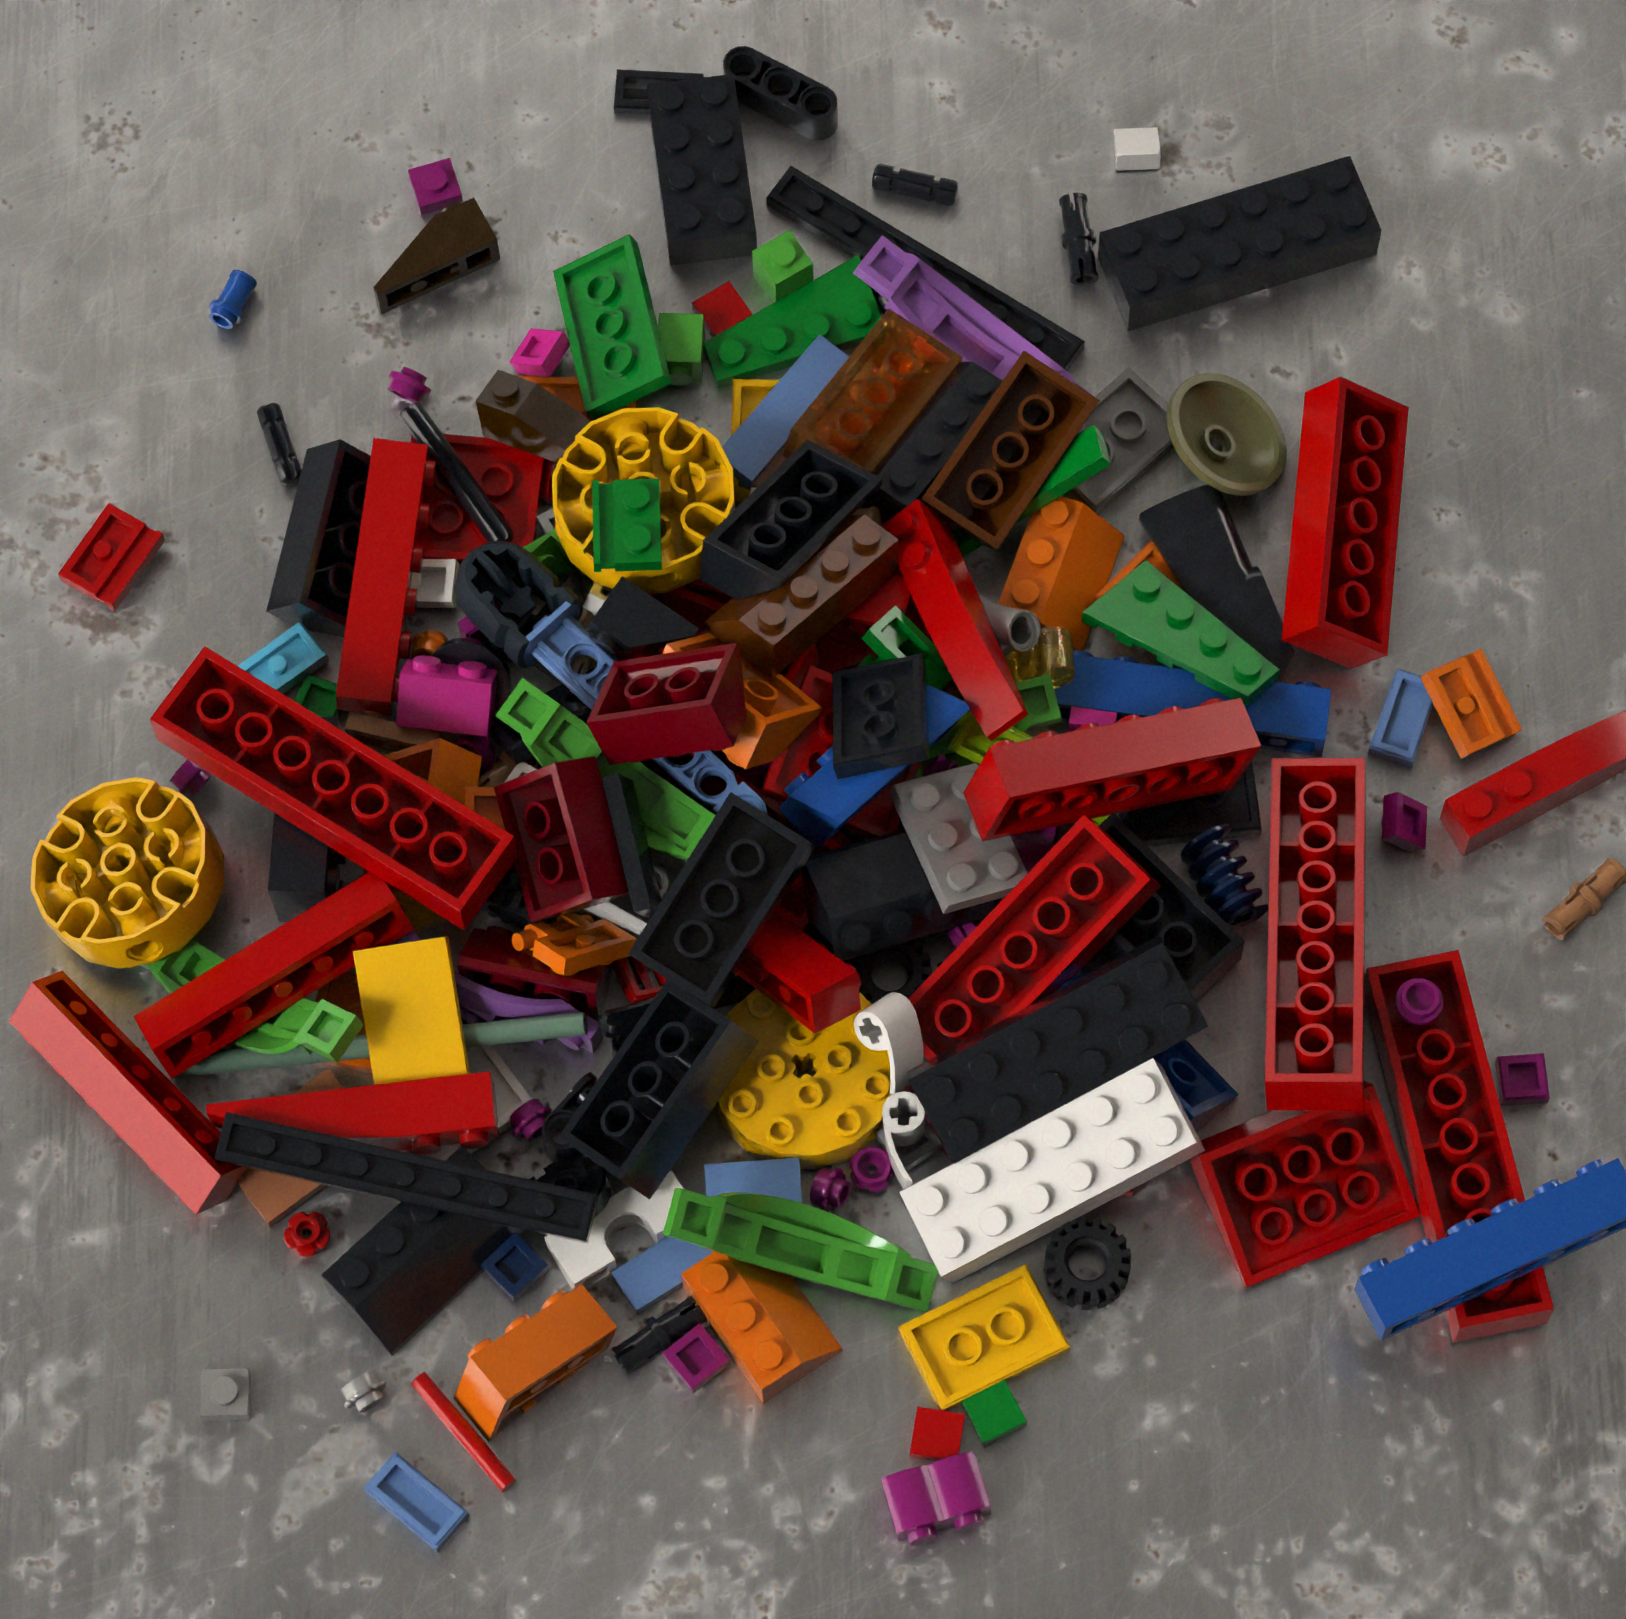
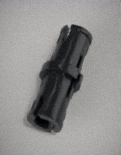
[1059,193,1098,285]
[610,1296,707,1375]

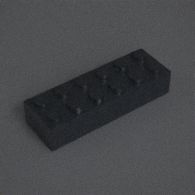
[1098,156,1382,332]
[908,935,1208,1163]

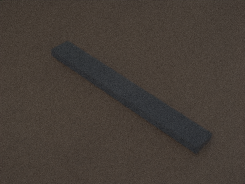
[766,166,1085,371]
[214,1112,599,1244]

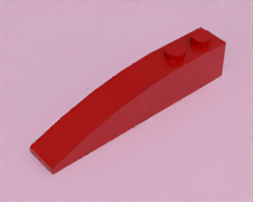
[882,499,1028,741]
[1439,710,1626,857]
[206,1071,499,1154]

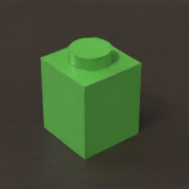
[752,230,814,303]
[658,313,705,386]

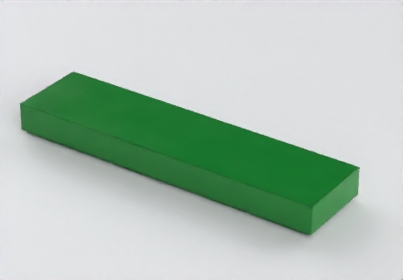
[951,425,1111,557]

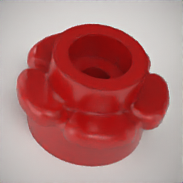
[284,1211,331,1257]

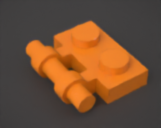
[512,912,636,976]

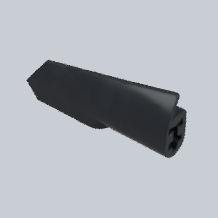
[1139,485,1295,678]

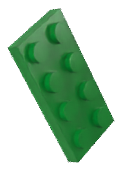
[553,234,671,420]

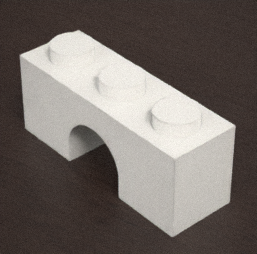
[545,1170,683,1291]

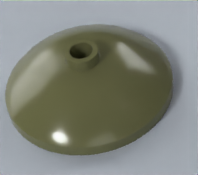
[1167,373,1287,496]

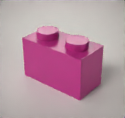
[396,656,498,737]

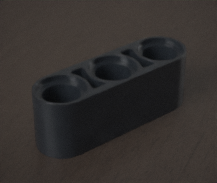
[723,46,838,141]

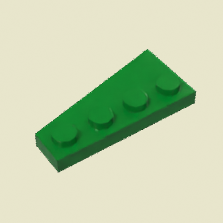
[704,254,886,388]
[1081,560,1280,706]

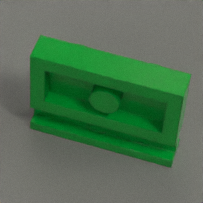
[592,478,662,572]

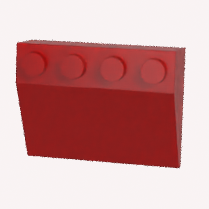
[1189,1080,1420,1288]

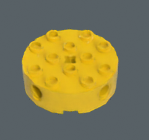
[552,407,735,594]
[31,777,224,969]
[716,989,893,1171]

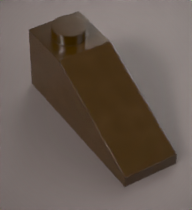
[373,197,500,314]
[475,370,591,463]

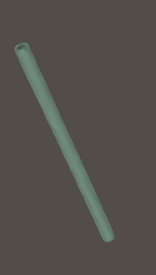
[174,1012,588,1078]

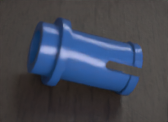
[209,270,257,329]

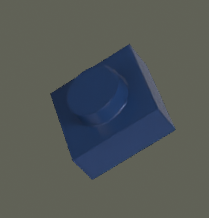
[481,1232,549,1302]

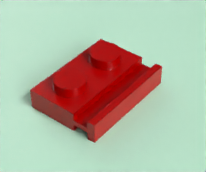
[58,503,165,612]

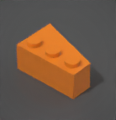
[453,1284,618,1442]

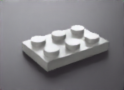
[889,763,1027,914]

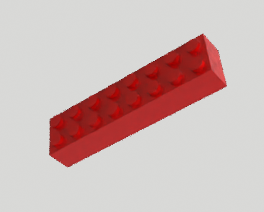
[150,646,518,931]
[1265,758,1366,1111]
[1364,950,1554,1343]

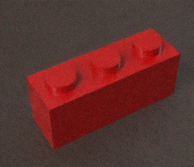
[736,911,861,1034]

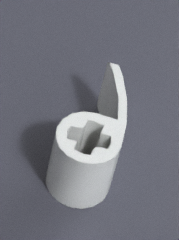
[854,992,924,1094]
[882,1091,926,1189]

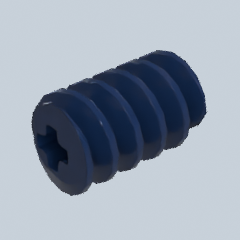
[1181,823,1268,929]

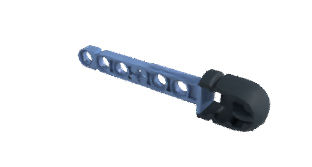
[454,541,767,815]

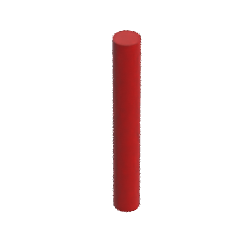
[411,1372,517,1493]

